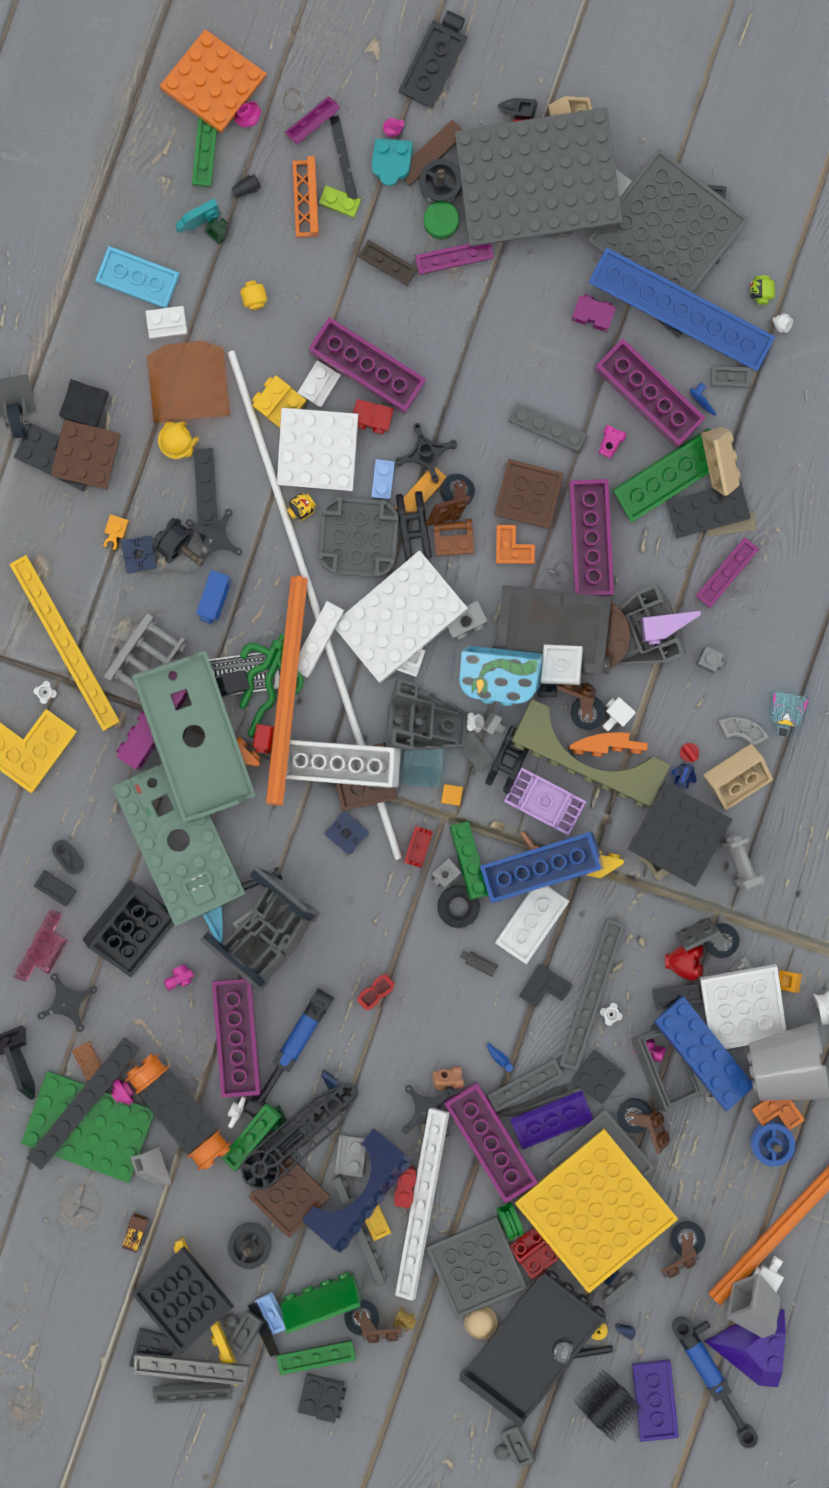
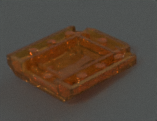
[147,341,230,424]

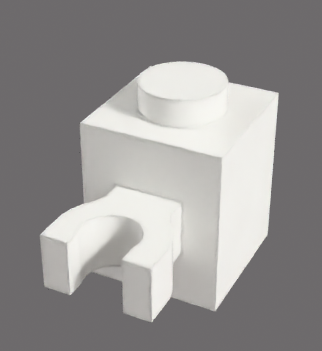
[602,697,636,732]
[751,1256,784,1292]

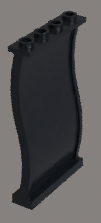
[459,1268,606,1428]

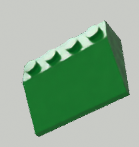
[281,1272,362,1334]

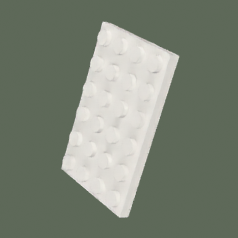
[335,550,468,683]

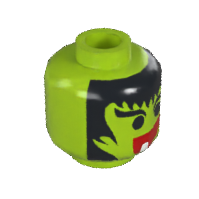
[750,275,775,305]

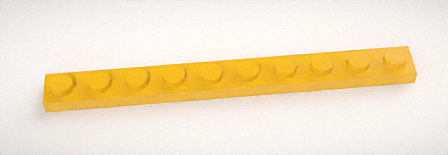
[9,555,120,731]

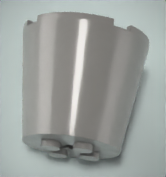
[747,1022,829,1101]

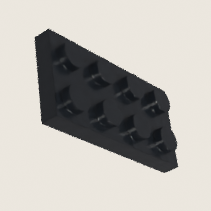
[14,423,86,491]
[667,482,751,539]

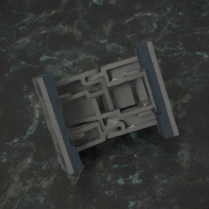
[200,866,320,992]

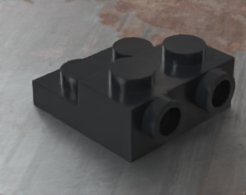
[298,1373,346,1423]

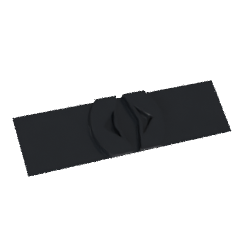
[247,1302,280,1357]

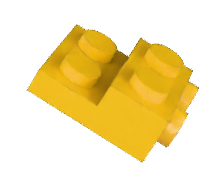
[252,376,307,428]

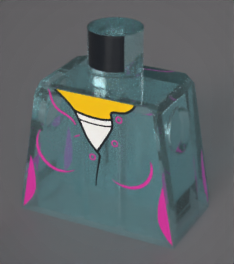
[770,691,810,737]

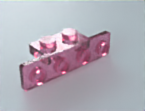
[14,910,67,981]

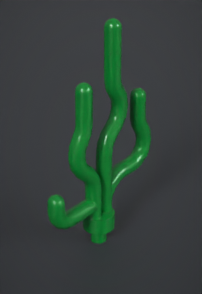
[239,634,304,738]

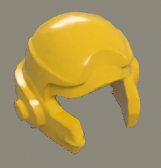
[158,421,199,460]

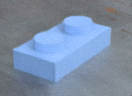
[371,459,395,500]
[254,1292,285,1335]

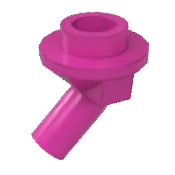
[383,118,404,137]

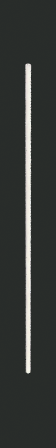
[227,351,402,860]

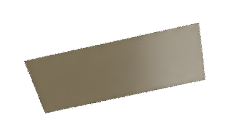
[707,511,757,536]

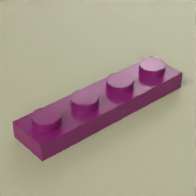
[415,243,494,275]
[695,537,759,609]

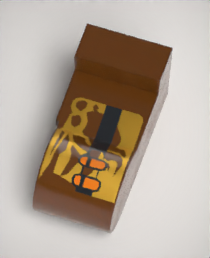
[122,1212,150,1253]

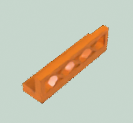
[292,156,319,238]

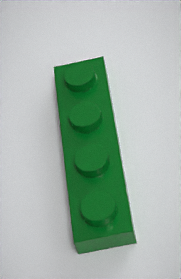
[192,118,217,188]
[449,821,489,900]
[221,1103,282,1172]
[276,1340,356,1375]

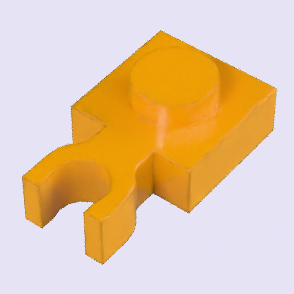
[103,514,129,551]

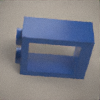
[196,570,232,625]

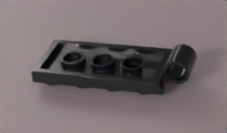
[398,10,468,109]

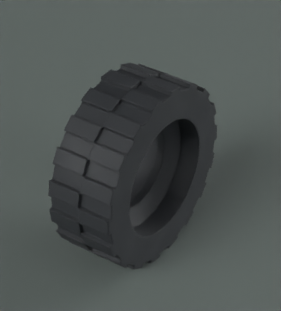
[438,886,480,928]

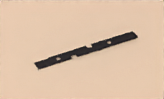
[330,115,358,199]

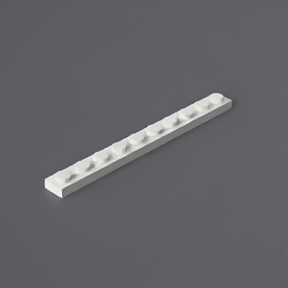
[395,1108,450,1301]

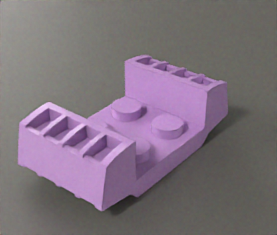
[504,768,586,836]

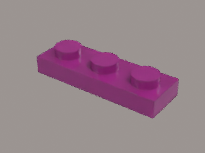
[285,96,340,145]

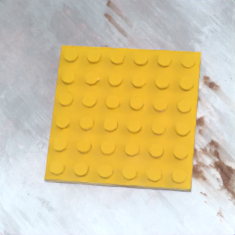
[515,1128,678,1293]

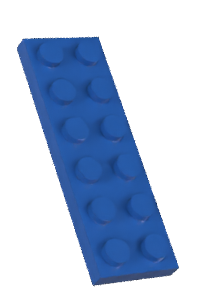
[653,996,753,1111]

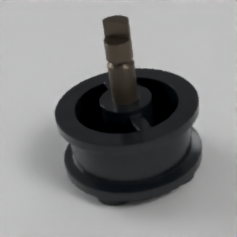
[420,159,462,204]
[152,518,204,566]
[228,1223,271,1269]

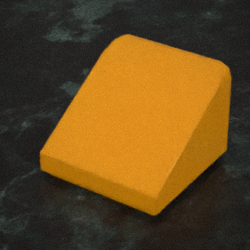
[441,784,463,806]
[778,970,802,993]

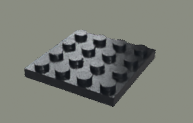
[628,782,733,887]
[132,1246,234,1354]

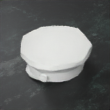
[813,991,829,1025]

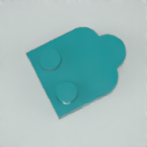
[371,139,414,186]
[175,198,221,233]

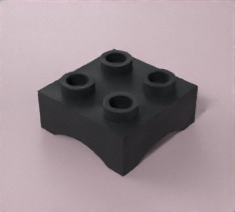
[59,379,109,428]

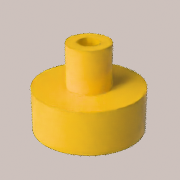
[591,1323,608,1340]

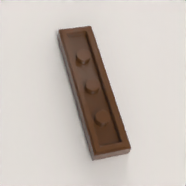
[403,120,462,187]

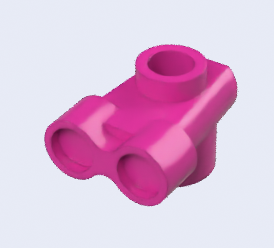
[598,425,627,459]
[164,964,194,991]
[634,1038,666,1063]

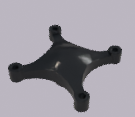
[395,423,457,484]
[186,509,243,566]
[38,973,97,1032]
[402,1085,453,1137]

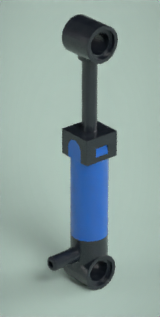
[243,988,334,1117]
[672,1316,758,1448]

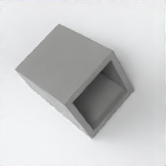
[727,1274,781,1338]

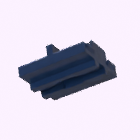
[121,535,157,574]
[325,811,369,855]

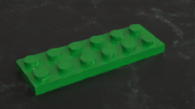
[612,428,711,523]

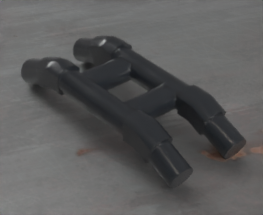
[396,491,432,561]
[485,726,529,794]

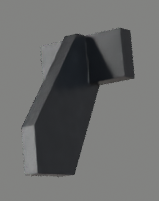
[0,1025,35,1100]

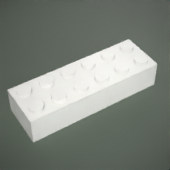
[286,740,401,787]

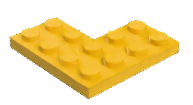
[0,709,78,793]

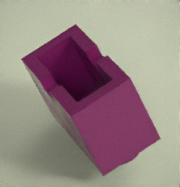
[571,294,616,333]

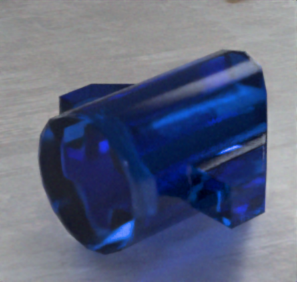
[671,763,697,789]

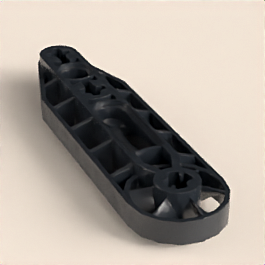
[241,1083,359,1190]

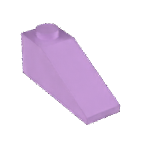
[641,611,701,645]

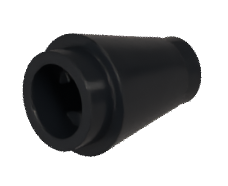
[231,174,261,198]

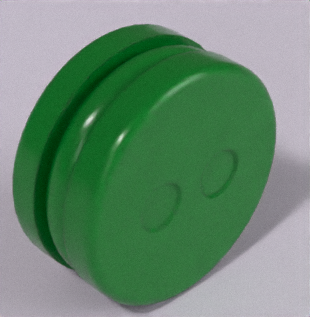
[424,201,459,240]
[496,1202,524,1241]

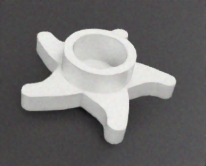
[227,1096,245,1128]

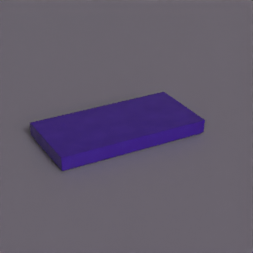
[510,1090,593,1149]
[632,1359,679,1442]

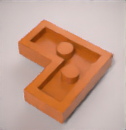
[496,525,535,564]
[751,1100,805,1131]

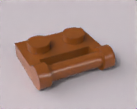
[434,519,474,556]

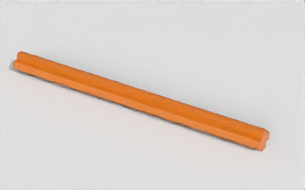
[266,576,308,806]
[708,1165,829,1305]

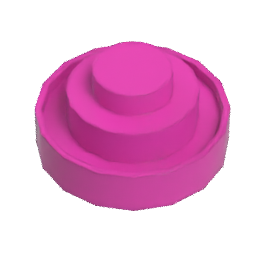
[234,102,261,128]
[111,1078,135,1105]

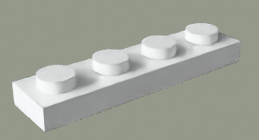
[298,601,345,678]

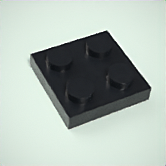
[571,1050,625,1104]

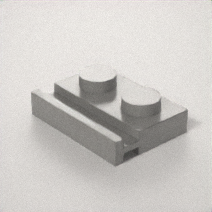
[335,1135,366,1177]

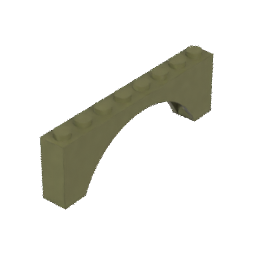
[510,699,670,808]

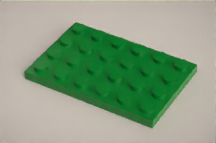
[21,1070,154,1183]

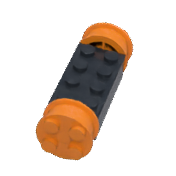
[125,1053,231,1171]

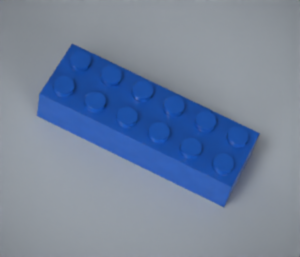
[480,832,604,903]

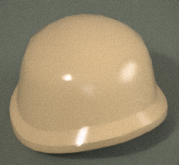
[464,1306,498,1339]

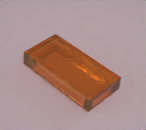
[71,1041,102,1082]

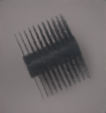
[573,1369,644,1442]

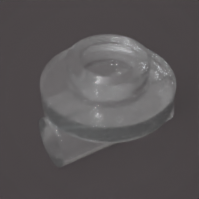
[554,1342,574,1364]

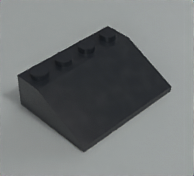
[82,879,174,977]

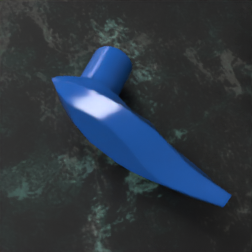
[690,383,717,416]
[486,1043,514,1072]

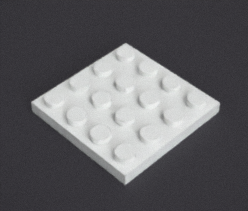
[277,408,359,491]
[700,964,786,1049]

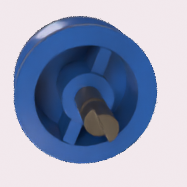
[750,1121,795,1167]

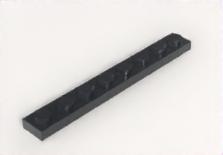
[27,1037,139,1170]

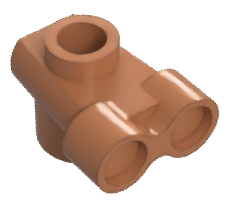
[432,1066,464,1090]

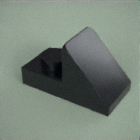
[215,670,250,697]

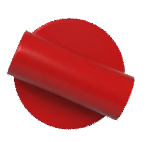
[680,742,699,762]

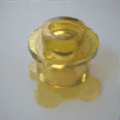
[393,1307,417,1332]

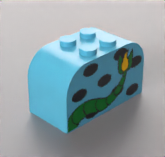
[460,645,543,706]

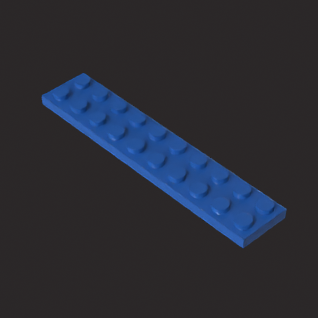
[588,247,775,371]

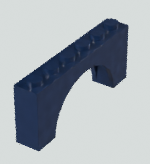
[302,1128,412,1253]

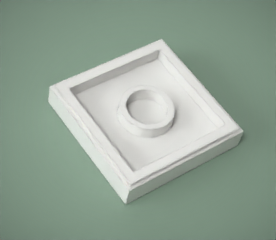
[541,645,583,685]

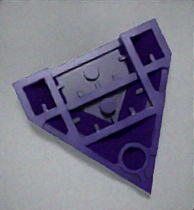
[704,1309,786,1387]

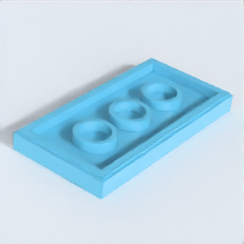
[95,246,180,308]

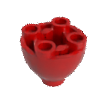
[665,945,704,981]

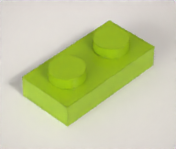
[319,186,361,218]

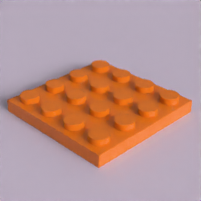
[160,29,267,133]

